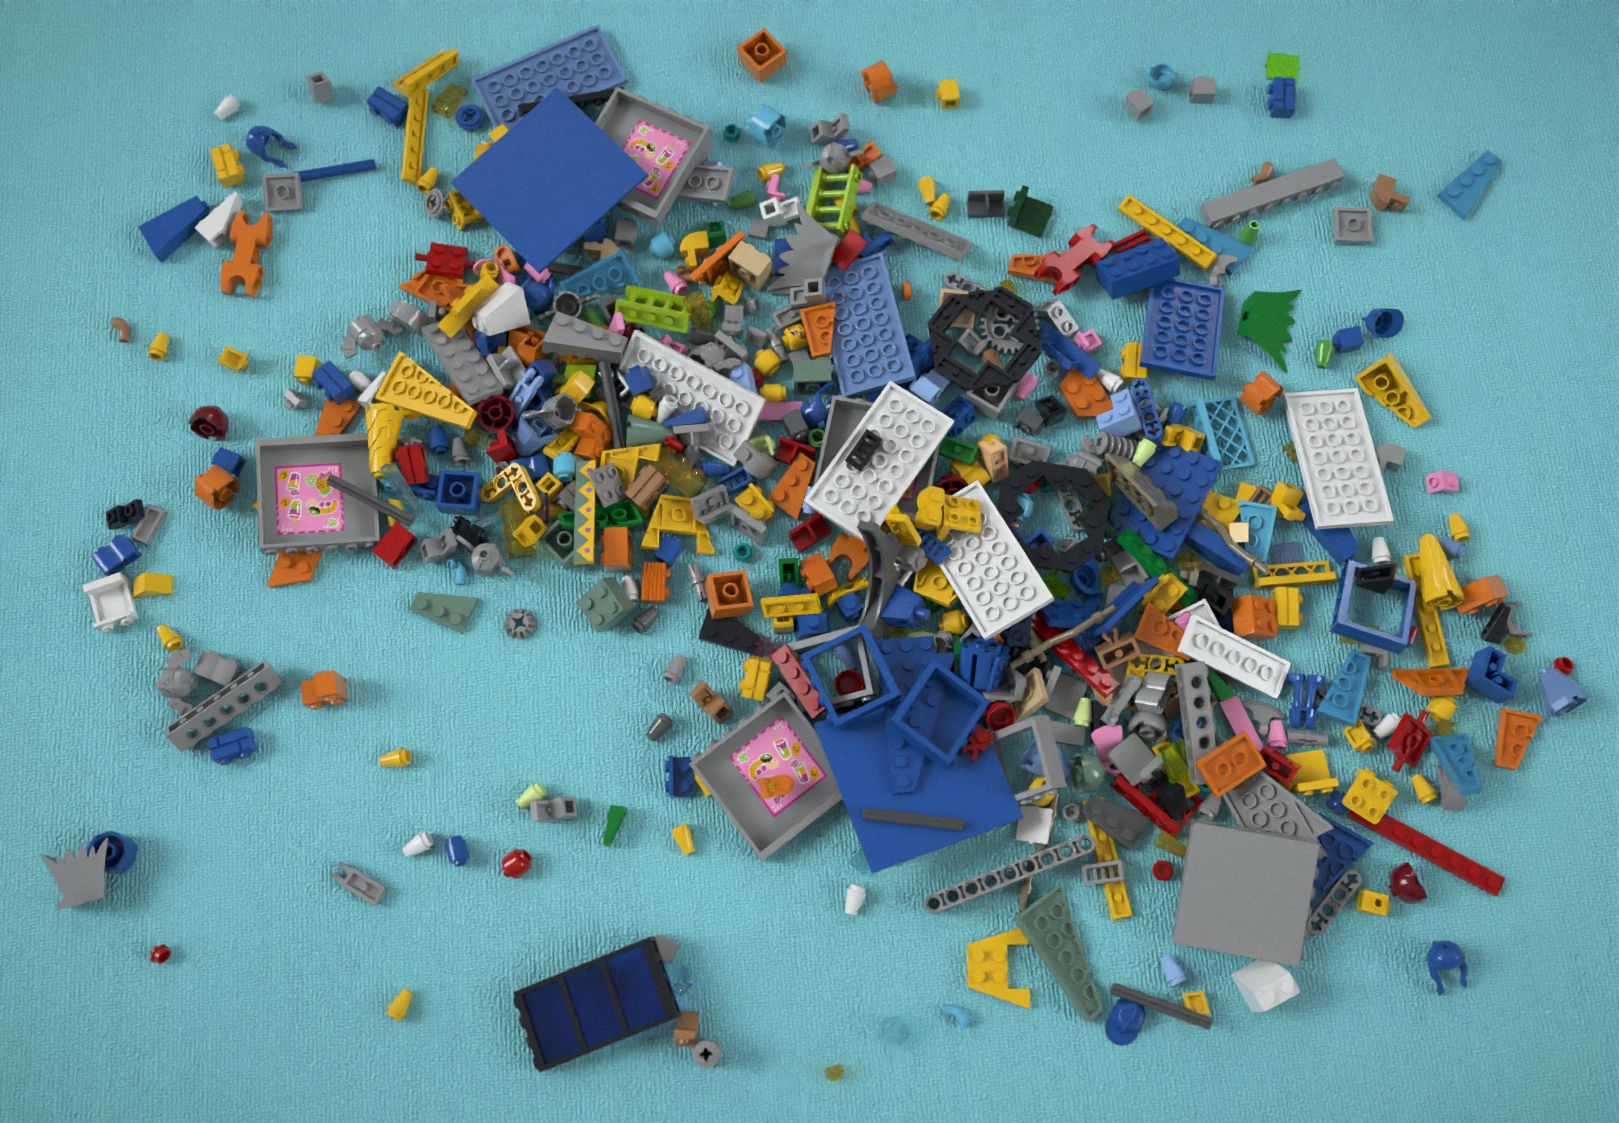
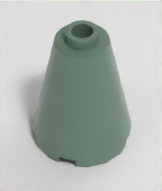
[626,415,676,447]

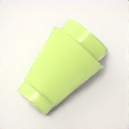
[1131,438,1156,468]
[1073,698,1093,727]
[516,782,547,810]

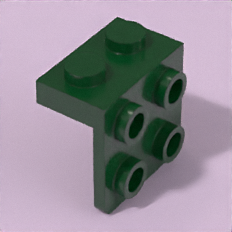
[1007,185,1053,237]

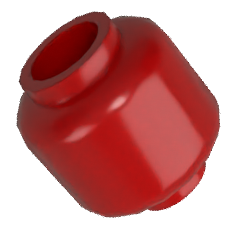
[501,849,532,879]

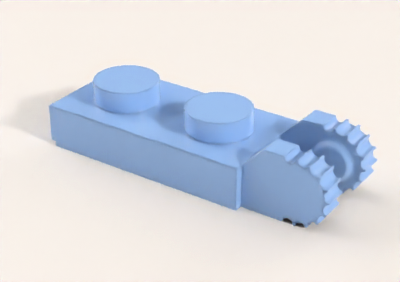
[508,368,544,420]

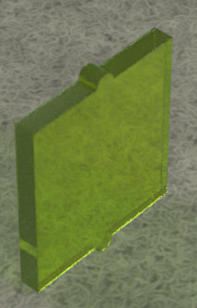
[1265,52,1300,83]
[1161,739,1189,784]

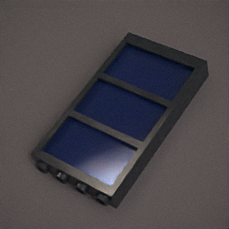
[513,937,682,1073]

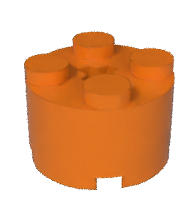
[860,60,898,104]
[1239,371,1284,416]
[194,464,240,510]

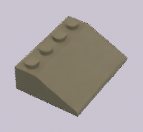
[1105,453,1178,532]

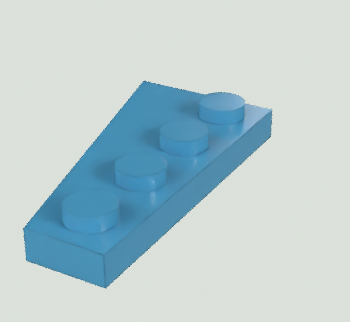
[1437,150,1502,220]
[1176,217,1254,276]
[559,249,641,296]
[1315,650,1372,727]
[1428,733,1482,796]

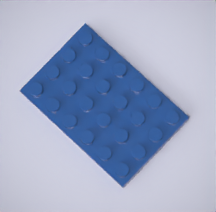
[1139,278,1225,381]
[1108,441,1223,561]

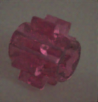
[753,636,777,659]

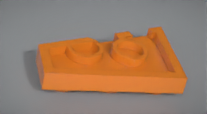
[1008,251,1067,284]

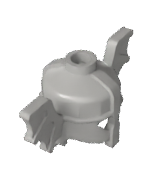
[801,141,864,174]
[538,290,601,320]
[341,314,404,360]
[687,342,741,372]
[522,393,582,429]
[1064,434,1104,490]
[456,535,514,578]
[155,647,198,716]

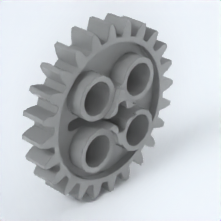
[979,297,1040,355]

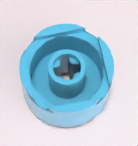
[747,104,788,148]

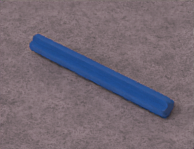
[292,159,376,182]

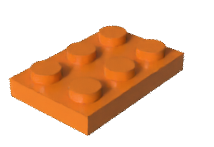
[1194,731,1267,798]

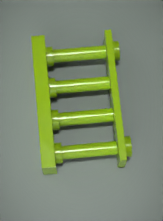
[806,164,862,238]
[615,285,698,333]

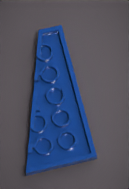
[1310,813,1374,904]

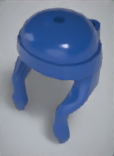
[246,126,297,168]
[522,274,556,316]
[800,382,842,430]
[1427,940,1468,996]

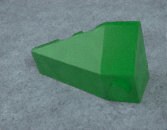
[558,499,643,531]

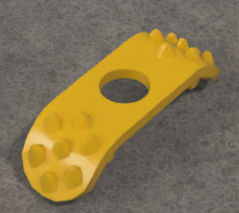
[825,576,869,609]

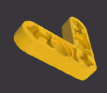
[480,463,541,512]
[1124,653,1184,710]

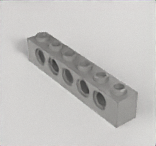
[165,659,283,753]
[1174,661,1218,785]

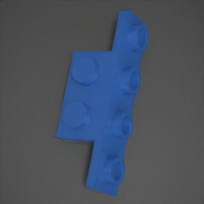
[1037,323,1101,379]

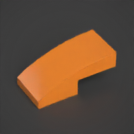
[846,141,883,172]

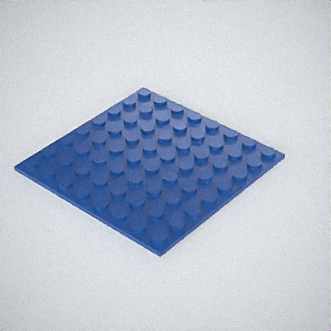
[450,88,649,274]
[814,674,1023,874]

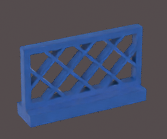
[1082,576,1159,645]

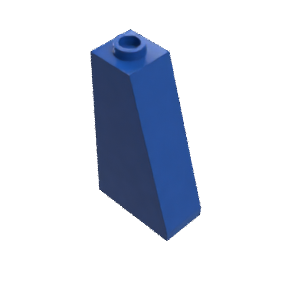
[138,195,210,262]
[1299,501,1359,565]
[1184,519,1251,576]

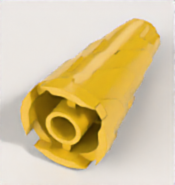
[365,403,404,480]
[1419,534,1465,611]

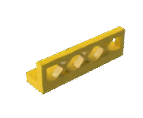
[393,48,459,98]
[1251,560,1336,590]

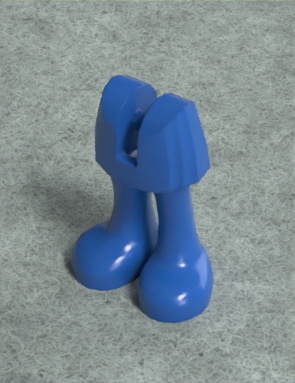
[1287,673,1325,730]

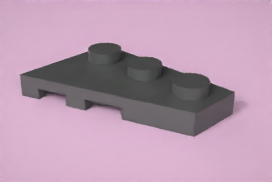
[1080,796,1151,850]

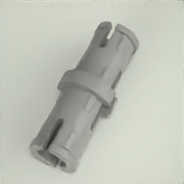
[764,327,790,365]
[687,562,708,602]
[1285,730,1328,746]

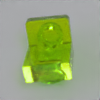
[1044,570,1072,601]

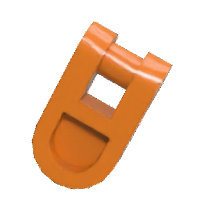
[494,245,521,274]
[757,774,794,800]

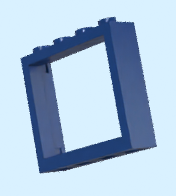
[1330,560,1418,654]
[800,623,902,729]
[885,658,990,768]

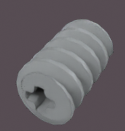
[1094,431,1137,460]
[693,1040,722,1068]

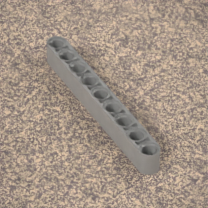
[925,835,1095,914]

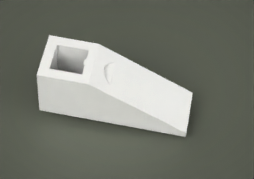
[195,192,243,249]

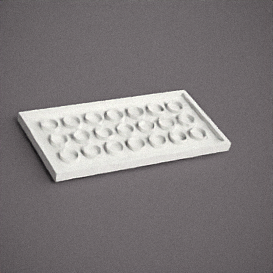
[613,330,767,467]
[804,381,954,543]
[1282,388,1394,530]
[926,480,1054,641]

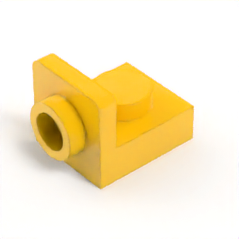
[1342,719,1378,754]
[1182,991,1210,1026]

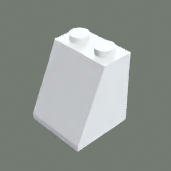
[472,282,531,336]
[1230,959,1301,1012]

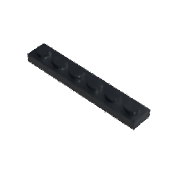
[517,87,624,117]

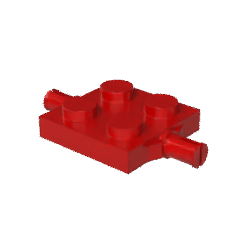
[415,242,478,279]
[1386,710,1433,772]

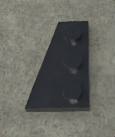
[698,607,760,656]

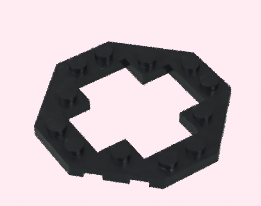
[928,286,1041,391]
[997,460,1110,574]

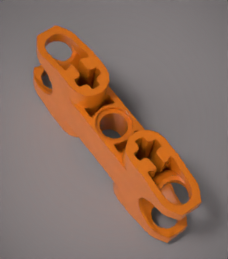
[221,210,273,298]
[826,522,891,581]

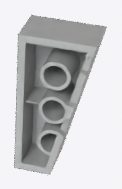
[542,311,628,364]

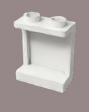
[82,572,139,632]

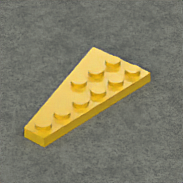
[375,351,477,430]

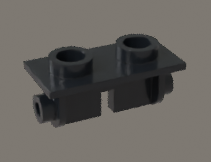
[450,516,489,547]

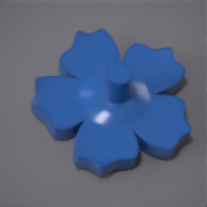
[1327,790,1350,815]

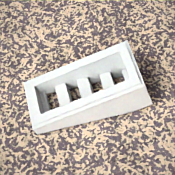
[357,372,387,409]

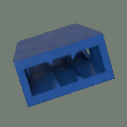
[880,584,931,628]
[794,613,832,642]

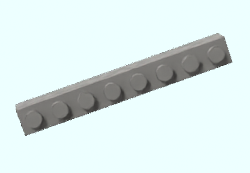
[1199,158,1345,229]

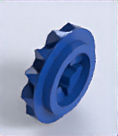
[456,104,484,131]

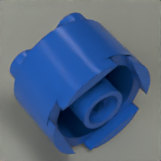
[87,831,138,874]

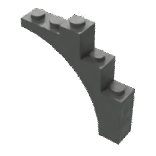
[857,520,903,641]

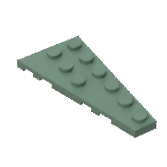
[1012,883,1104,1023]

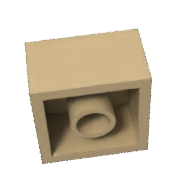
[728,241,772,292]

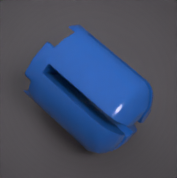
[958,635,1002,691]

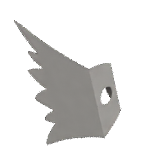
[767,202,839,290]
[40,837,108,910]

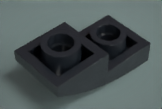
[106,499,145,530]

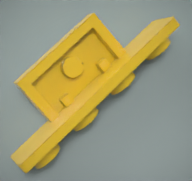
[437,274,499,338]

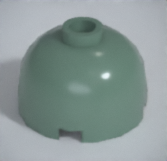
[1071,753,1106,794]

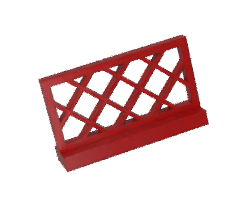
[1110,769,1203,839]

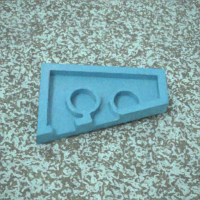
[1238,500,1277,563]

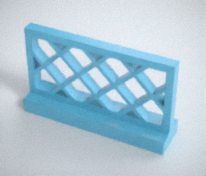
[1189,396,1255,472]

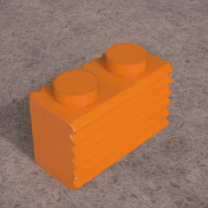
[798,552,838,596]
[641,562,671,604]

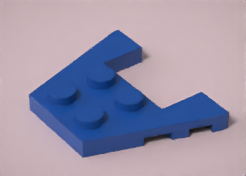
[1039,592,1103,629]

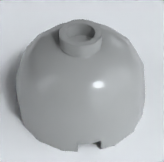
[1127,710,1168,744]

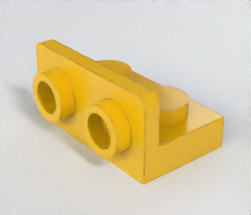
[445,190,483,231]
[710,271,744,305]
[734,483,776,523]
[885,505,922,547]
[1141,573,1189,615]

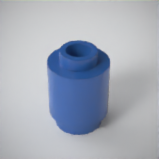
[427,426,449,455]
[445,835,470,867]

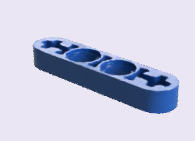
[1131,378,1164,443]

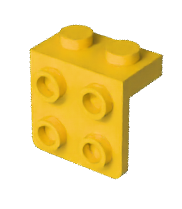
[934,494,981,540]
[1286,750,1339,797]
[1342,768,1398,824]

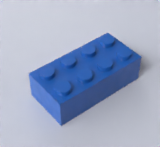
[1096,238,1180,300]

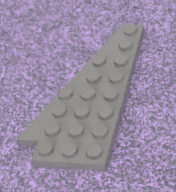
[1199,735,1334,860]

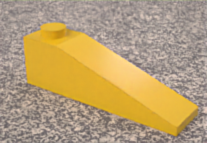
[1354,352,1431,428]

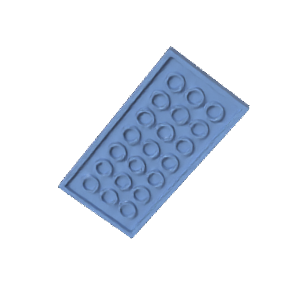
[470,24,628,130]
[825,252,916,398]

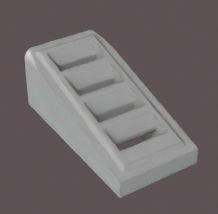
[1081,860,1126,886]

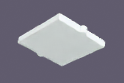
[1015,805,1053,845]

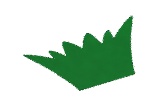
[1237,290,1301,374]

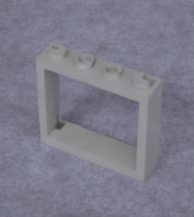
[786,625,879,716]
[991,715,1067,805]

